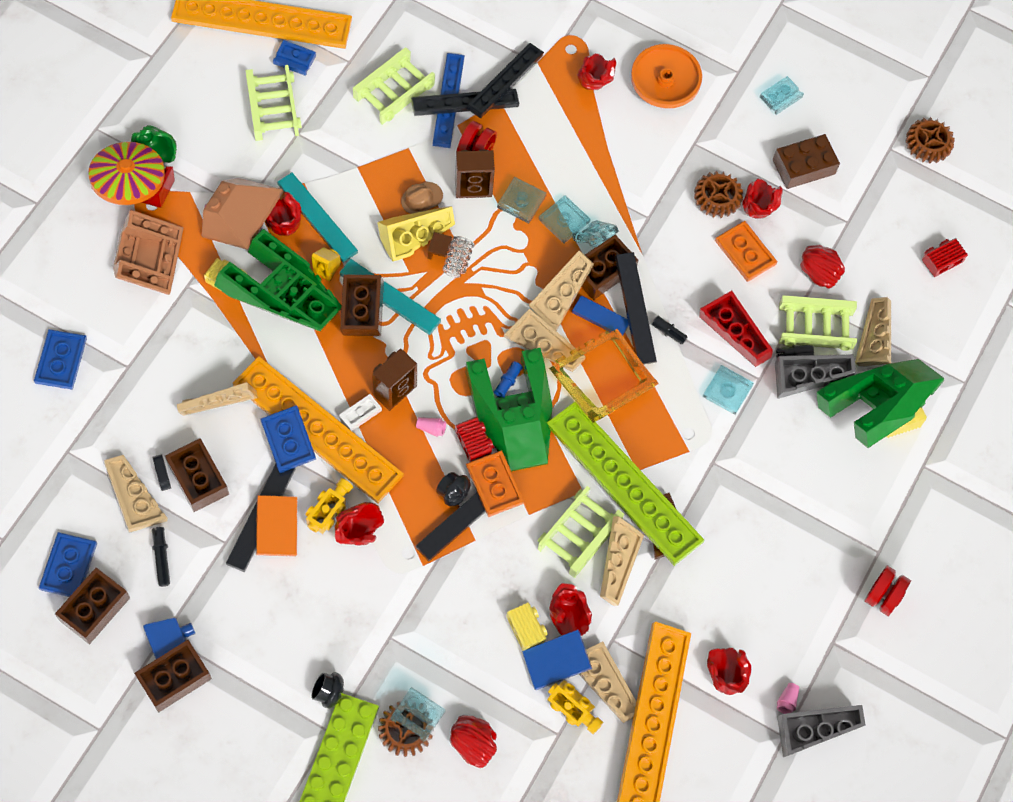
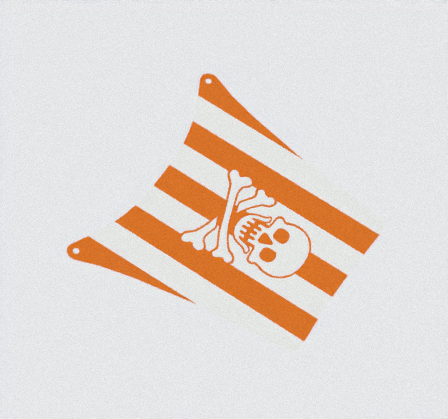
[134,35,712,574]

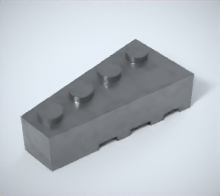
[775,354,856,399]
[777,705,866,757]

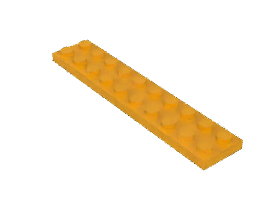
[171,0,352,49]
[233,356,404,504]
[617,622,691,802]

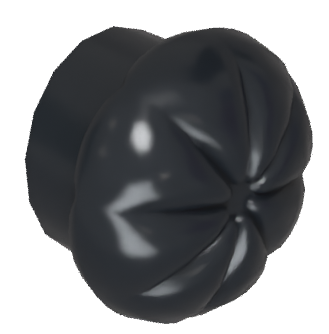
[436,472,471,506]
[311,672,344,708]

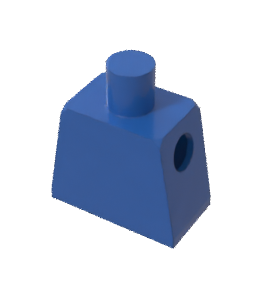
[143,618,196,659]

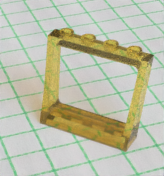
[549,329,659,423]

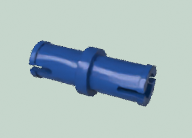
[494,361,523,398]

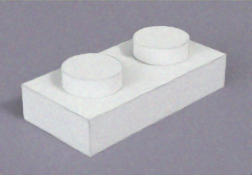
[339,394,382,431]

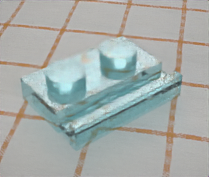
[760,76,804,115]

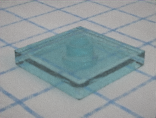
[497,177,547,224]
[539,195,591,243]
[702,365,754,415]

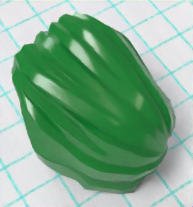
[131,125,177,163]

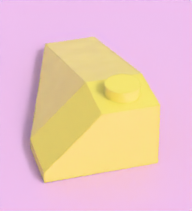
[377,206,455,261]

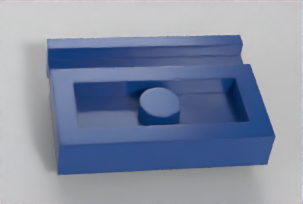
[273,40,316,76]

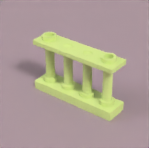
[353,47,435,125]
[245,65,302,141]
[779,295,857,351]
[538,486,624,578]

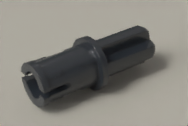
[652,315,688,344]
[776,345,814,358]

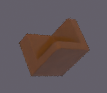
[428,232,452,259]

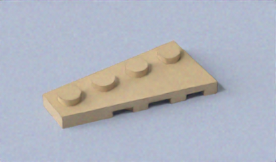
[528,251,594,331]
[855,297,891,366]
[504,309,585,372]
[177,382,258,416]
[104,455,168,533]
[600,516,644,606]
[579,641,636,723]

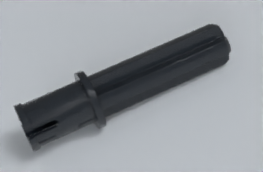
[151,527,170,587]

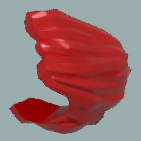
[577,53,617,90]
[742,179,783,219]
[266,192,301,236]
[800,245,845,289]
[335,502,384,546]
[549,583,592,636]
[707,648,751,695]
[450,715,497,768]

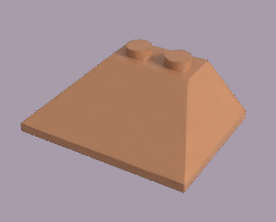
[202,178,284,250]
[113,210,183,295]

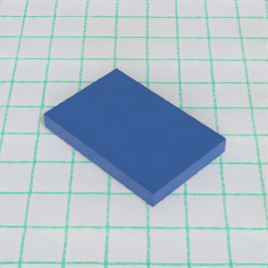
[34,329,87,390]
[260,405,317,473]
[39,532,97,597]
[522,630,593,690]

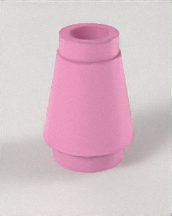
[416,417,446,437]
[777,683,799,714]

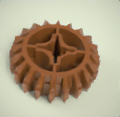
[906,117,955,164]
[694,170,743,218]
[378,700,434,757]

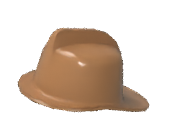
[401,182,443,214]

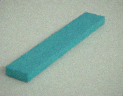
[277,172,358,263]
[340,259,441,335]

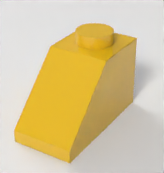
[312,247,341,281]

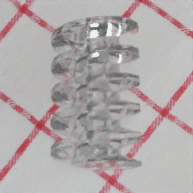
[442,236,475,278]

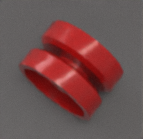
[457,121,497,151]
[864,565,912,617]

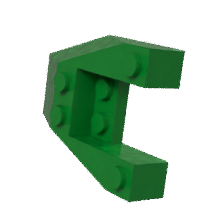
[214,229,342,331]
[465,348,553,472]
[816,359,944,448]

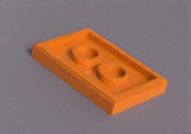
[715,221,778,282]
[466,450,525,517]
[256,495,297,556]

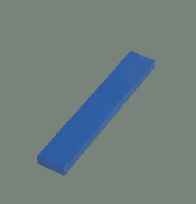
[433,53,465,148]

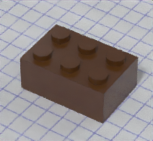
[773,134,840,189]
[455,149,495,198]
[581,234,639,300]
[340,275,384,336]
[373,348,417,411]
[165,438,229,512]
[55,567,130,645]
[134,640,212,713]

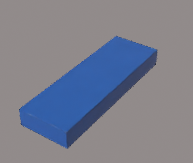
[572,296,629,338]

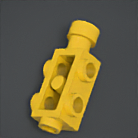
[305,478,353,534]
[547,680,604,735]

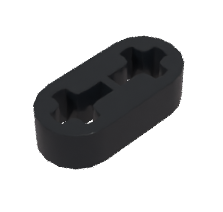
[152,454,171,491]

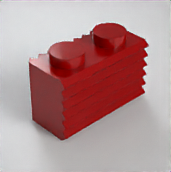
[922,238,968,277]
[455,417,494,462]

